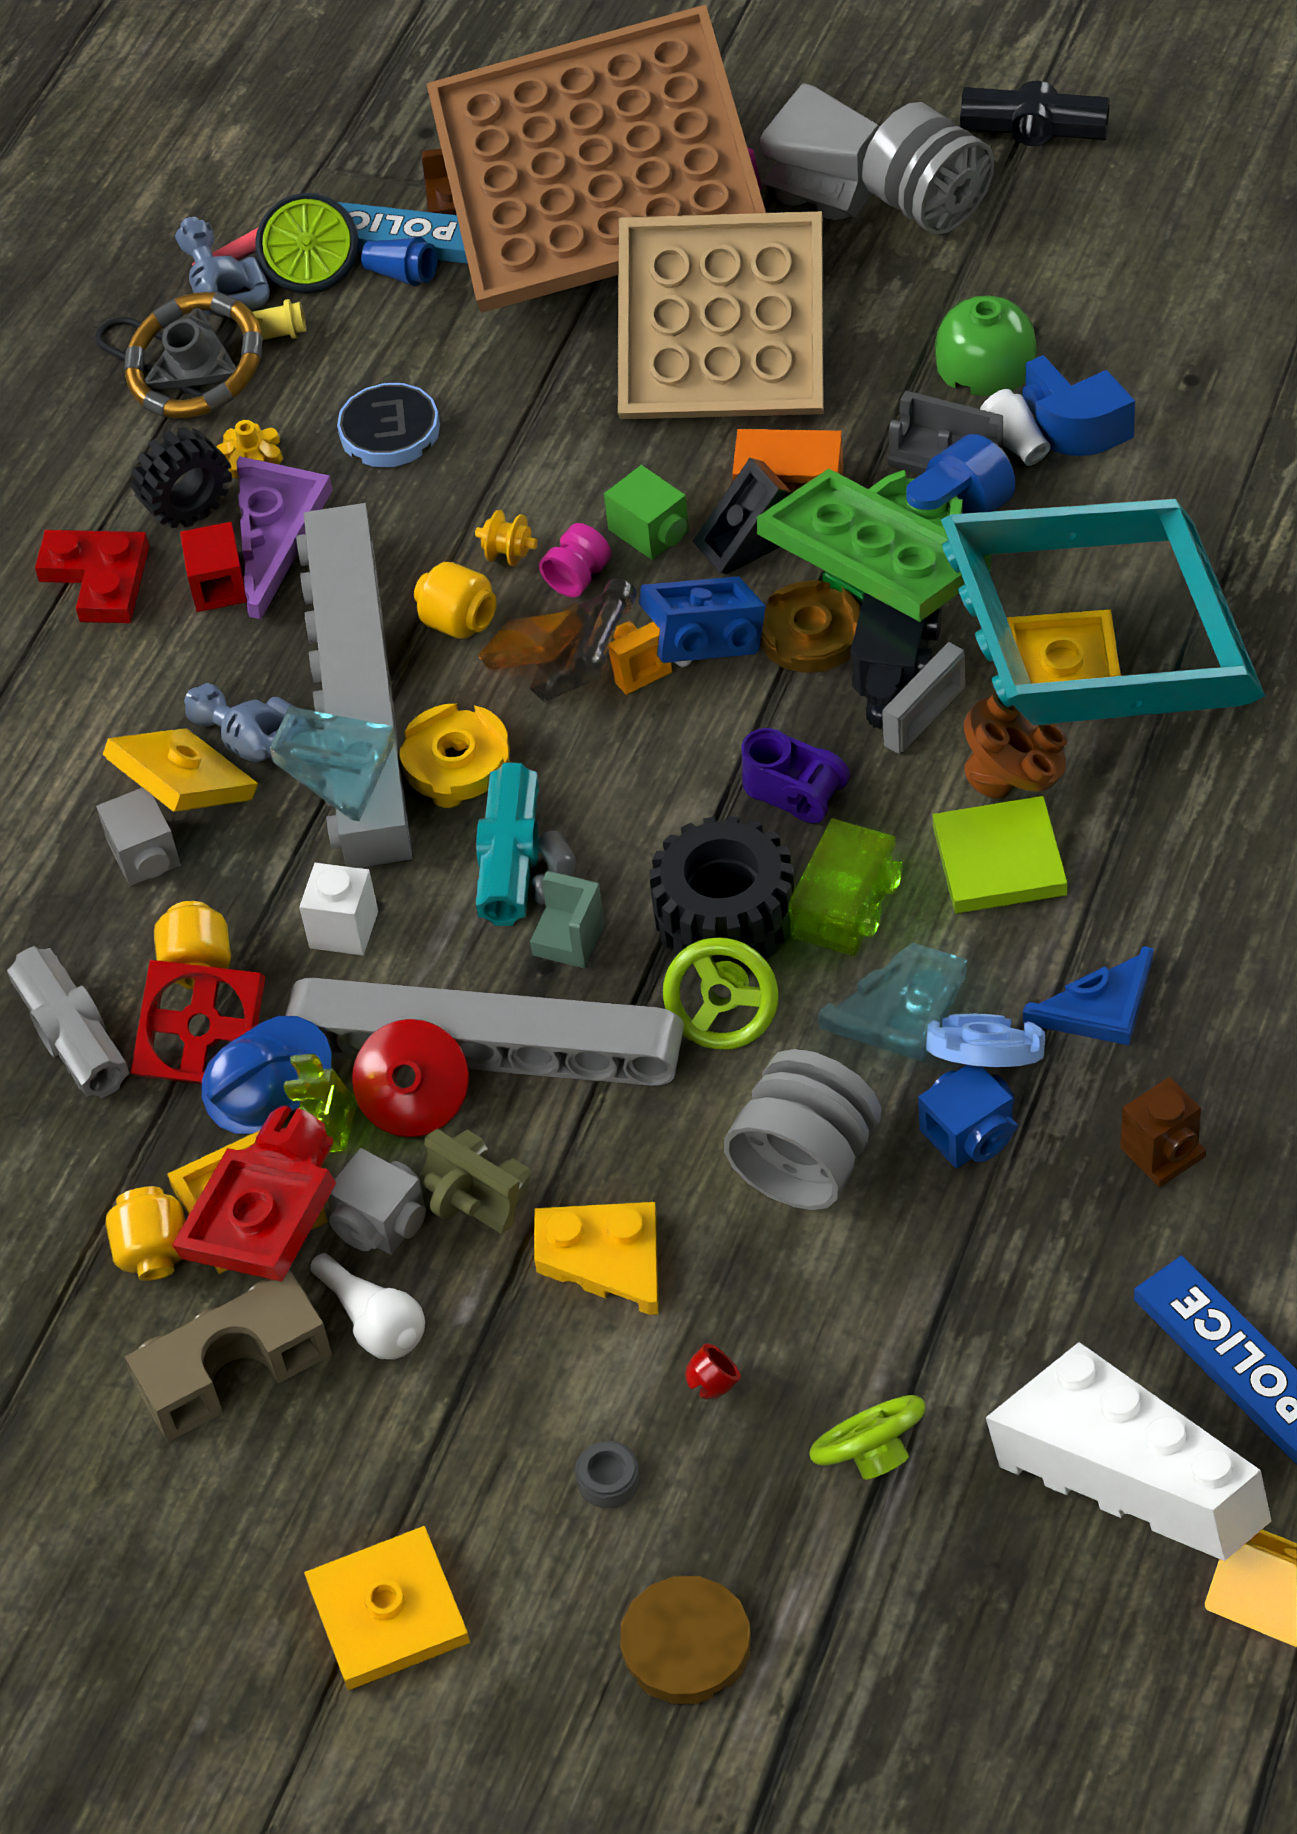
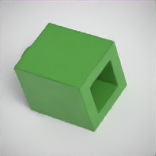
[604,465,689,560]

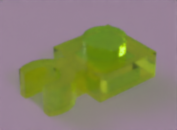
[283,1054,357,1152]

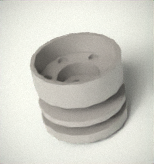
[862,102,995,235]
[724,1049,882,1210]

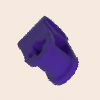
[741,728,851,823]

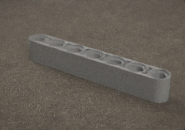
[285,978,684,1086]

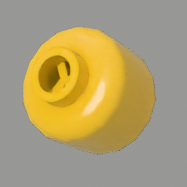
[414,562,497,639]
[154,901,231,989]
[105,1186,185,1281]

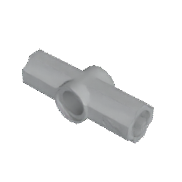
[7,946,129,1098]

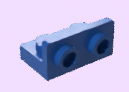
[639,576,766,663]

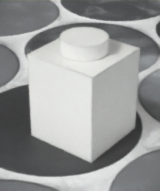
[299,863,378,956]

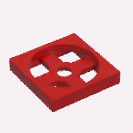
[131,960,266,1084]

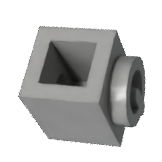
[327,1148,426,1255]

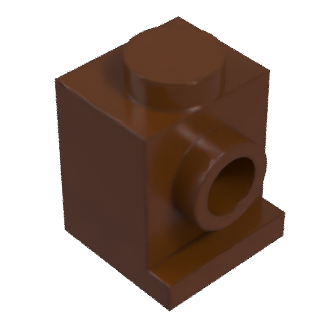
[1120,1076,1207,1188]

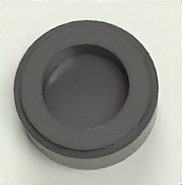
[575,1441,640,1508]

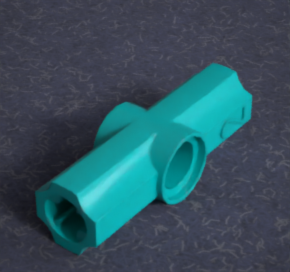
[475,763,539,926]

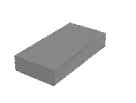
[882,642,965,754]

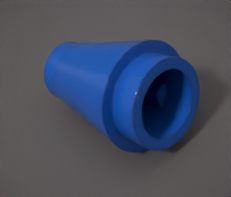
[361,237,438,286]

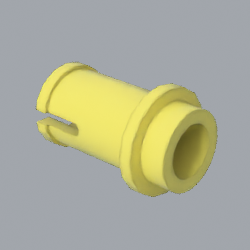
[252,299,307,340]

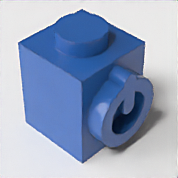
[918,1065,1018,1169]

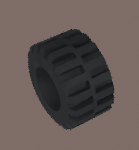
[650,816,796,969]

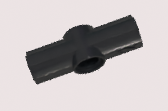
[960,81,1110,146]

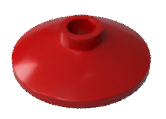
[352,1019,469,1137]

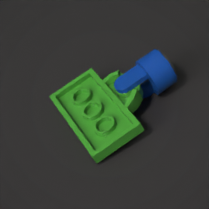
[757,434,1015,622]

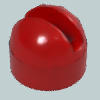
[685,1343,741,1399]

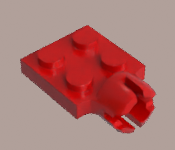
[172,1106,336,1282]

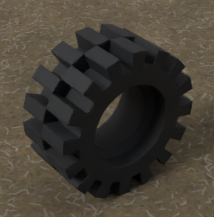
[131,427,232,528]

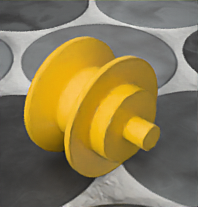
[475,510,538,566]

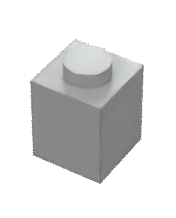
[96,787,181,886]

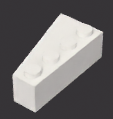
[986,1342,1271,1561]

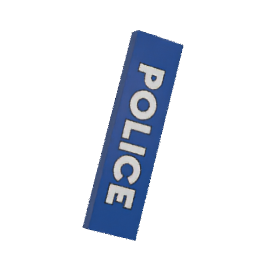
[1134,1255,1297,1465]

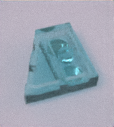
[270,706,396,822]
[818,943,967,1062]

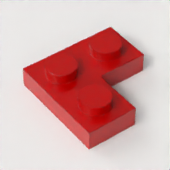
[35,530,150,623]

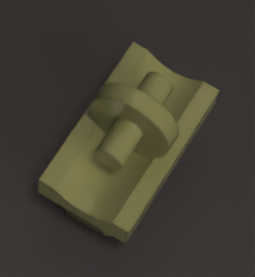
[420,1129,531,1234]

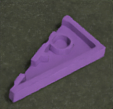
[236,456,333,620]

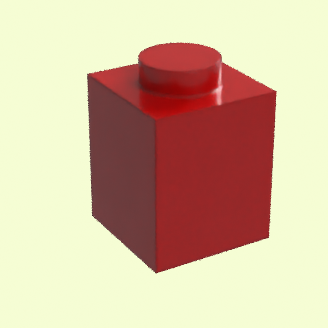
[180,522,247,612]

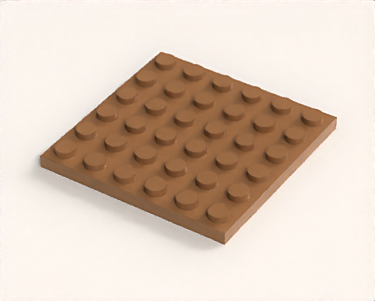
[426,4,766,313]

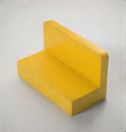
[1205,1529,1297,1647]

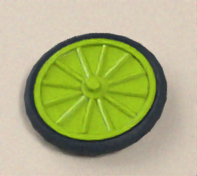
[255,193,359,293]

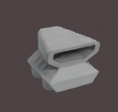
[760,83,880,220]

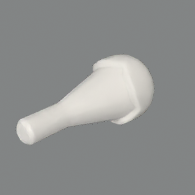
[310,1253,425,1359]

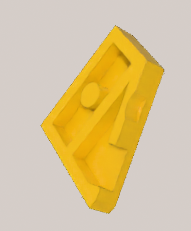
[534,1202,659,1315]

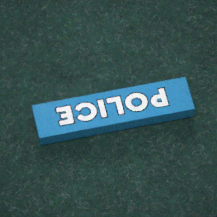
[338,202,468,264]

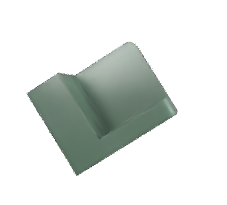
[530,871,605,968]

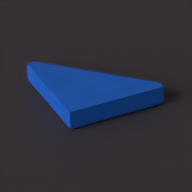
[1023,946,1154,1045]

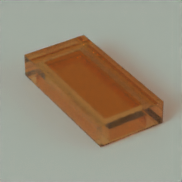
[478,610,583,669]

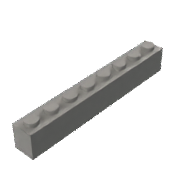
[296,503,413,868]

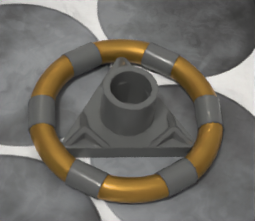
[124,292,263,418]

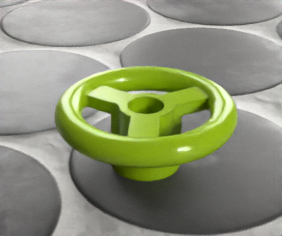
[663,938,778,1050]
[809,1395,926,1480]

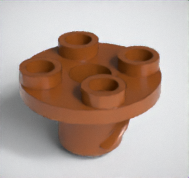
[964,691,1067,799]

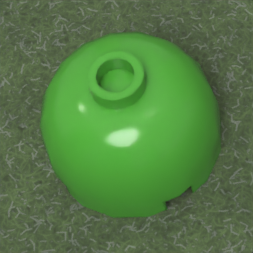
[935,295,1037,396]

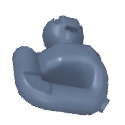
[175,217,270,316]
[184,683,312,763]

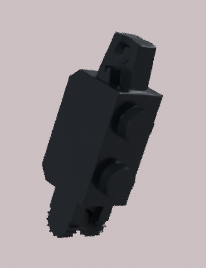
[850,593,942,730]

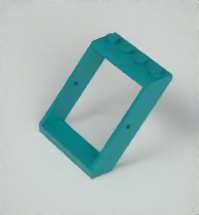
[941,499,1265,725]

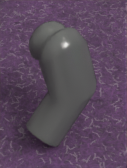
[531,831,577,905]

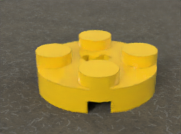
[399,703,510,808]

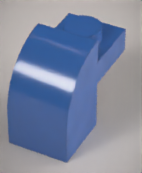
[1022,355,1135,456]

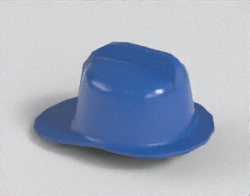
[202,1016,332,1134]

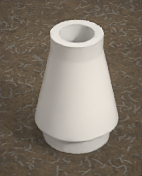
[980,389,1050,466]

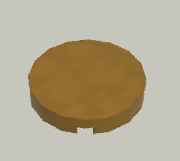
[760,580,861,673]
[620,1576,751,1704]

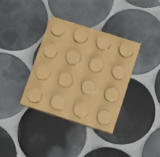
[618,211,824,419]

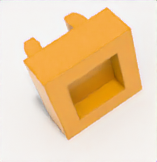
[608,621,672,695]

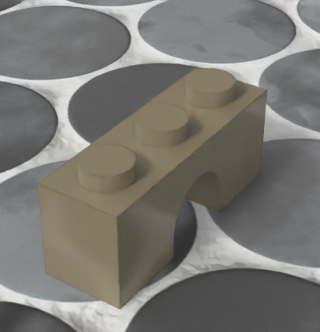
[124,1270,332,1442]

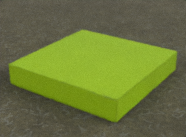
[932,796,1067,914]

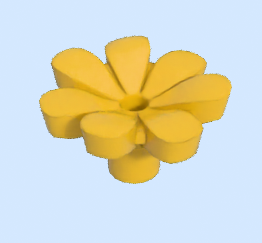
[217,420,283,478]

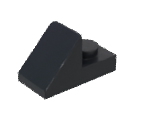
[692,458,792,575]

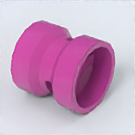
[539,523,612,598]

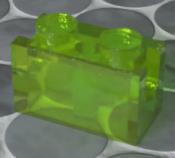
[789,818,903,957]

